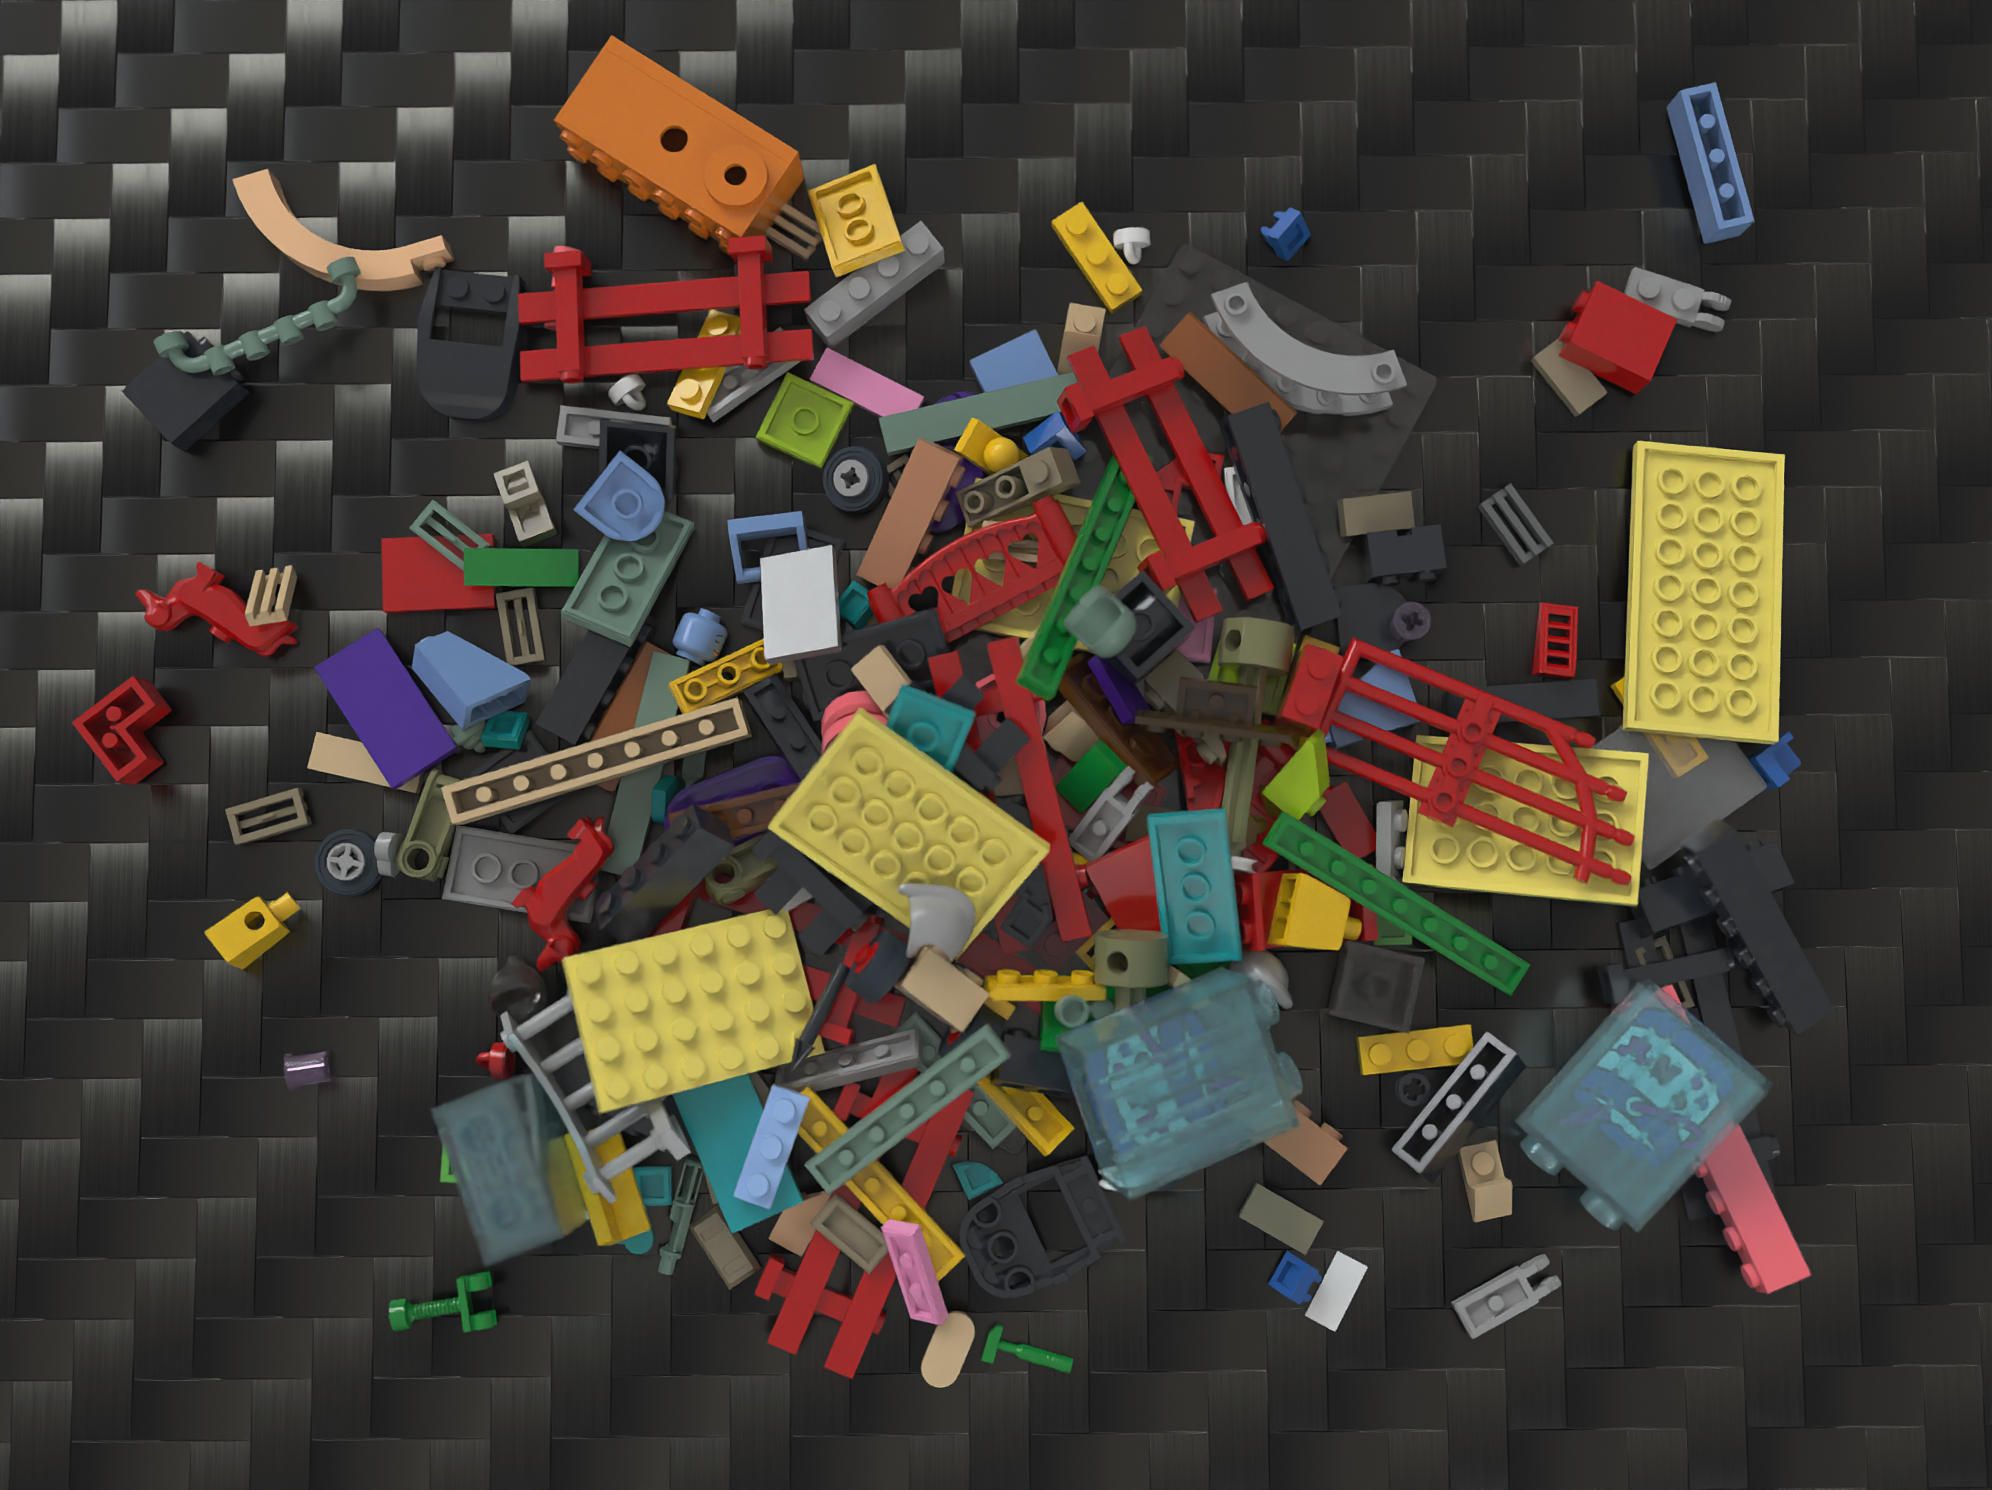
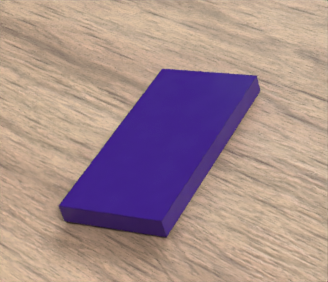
[314,627,459,791]

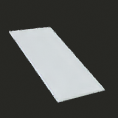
[1305,1251,1368,1332]

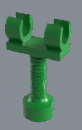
[389,1272,497,1332]

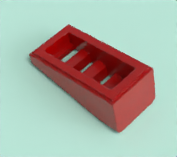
[1532,602,1578,681]

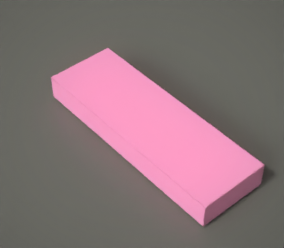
[810,348,925,417]
[881,1219,949,1325]

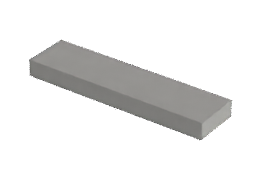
[775,1028,923,1093]

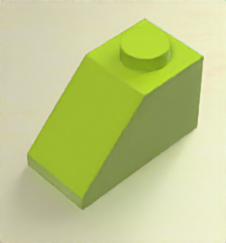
[1262,729,1330,820]

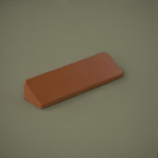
[1160,312,1298,433]
[588,641,672,793]

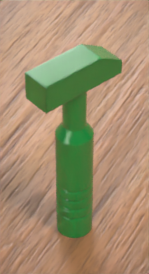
[981,1323,1073,1374]

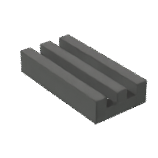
[1478,483,1553,566]

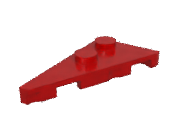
[1174,729,1230,811]

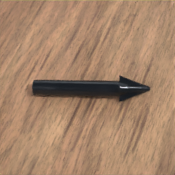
[790,963,850,1071]

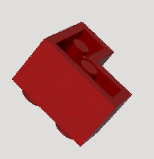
[72,676,172,785]

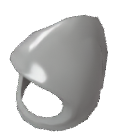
[898,884,976,960]
[1228,949,1293,1009]

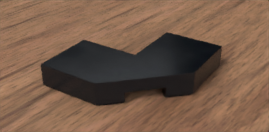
[999,861,1054,950]

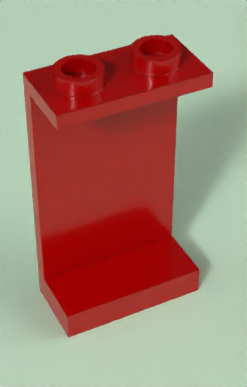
[1234,864,1379,951]

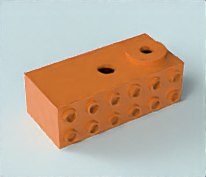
[554,35,804,255]

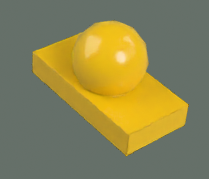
[954,418,1028,476]

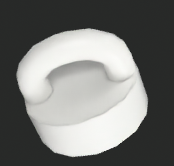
[1113,227,1150,264]
[608,374,646,411]

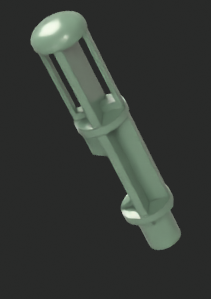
[658,1156,704,1275]

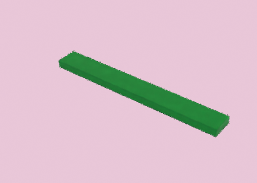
[1015,454,1153,701]
[1262,811,1531,996]

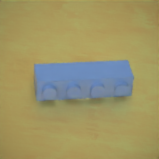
[1667,82,1754,244]

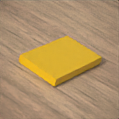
[808,164,905,278]

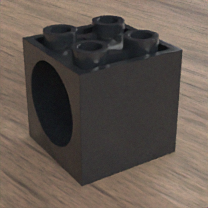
[1105,570,1195,688]

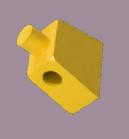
[1267,873,1362,950]
[204,891,301,970]

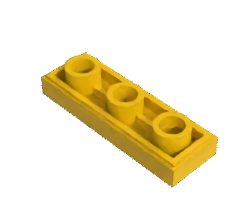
[668,639,783,714]
[984,970,1106,1001]

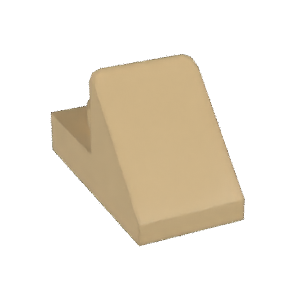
[1057,303,1106,375]
[1457,1139,1512,1222]

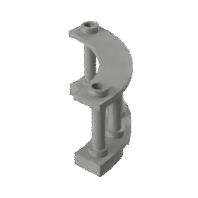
[1202,282,1407,416]
[500,990,691,1204]

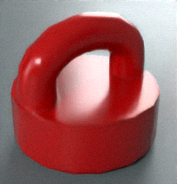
[476,1042,516,1081]

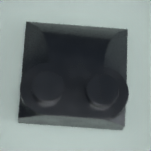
[599,418,678,499]

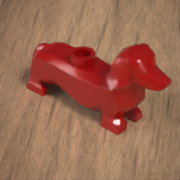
[135,561,298,657]
[511,816,614,972]

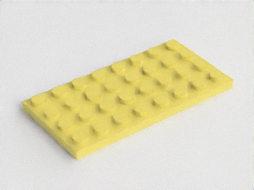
[1623,441,1785,745]

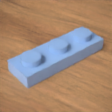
[733,1084,810,1209]

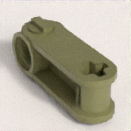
[394,768,469,882]
[704,830,780,905]

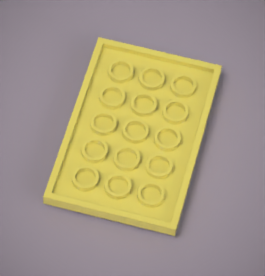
[768,708,1050,960]
[1403,735,1649,907]
[562,908,825,1113]

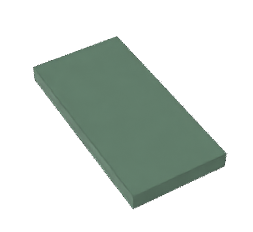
[561,511,694,647]

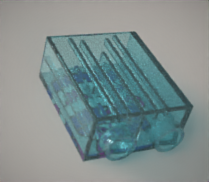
[1056,968,1303,1200]
[1515,978,1774,1232]
[431,1074,590,1265]

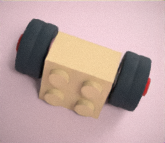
[845,930,1005,1058]

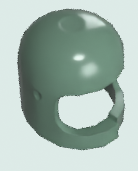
[1063,584,1137,658]

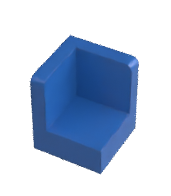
[1023,411,1087,460]
[1742,731,1801,791]

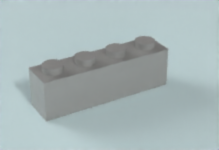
[804,221,945,349]

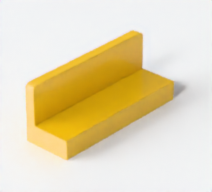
[564,1127,651,1246]

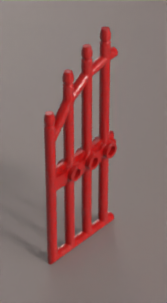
[1309,637,1635,886]

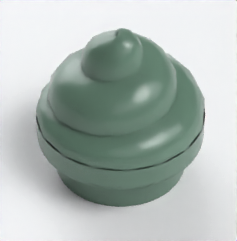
[450,720,487,753]

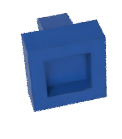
[1261,207,1311,261]
[1269,1251,1322,1304]

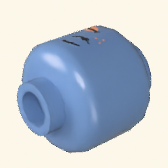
[672,608,728,666]

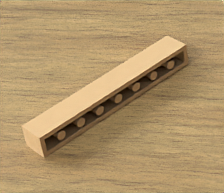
[441,698,752,825]

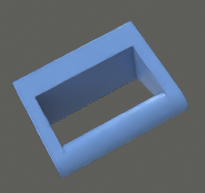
[727,511,809,584]

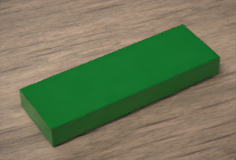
[464,548,579,587]

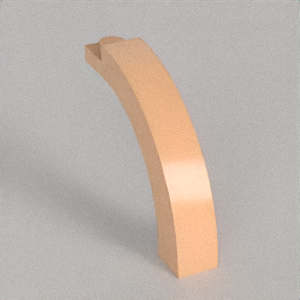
[232,169,455,291]

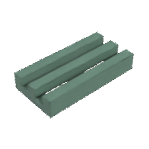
[410,500,493,571]

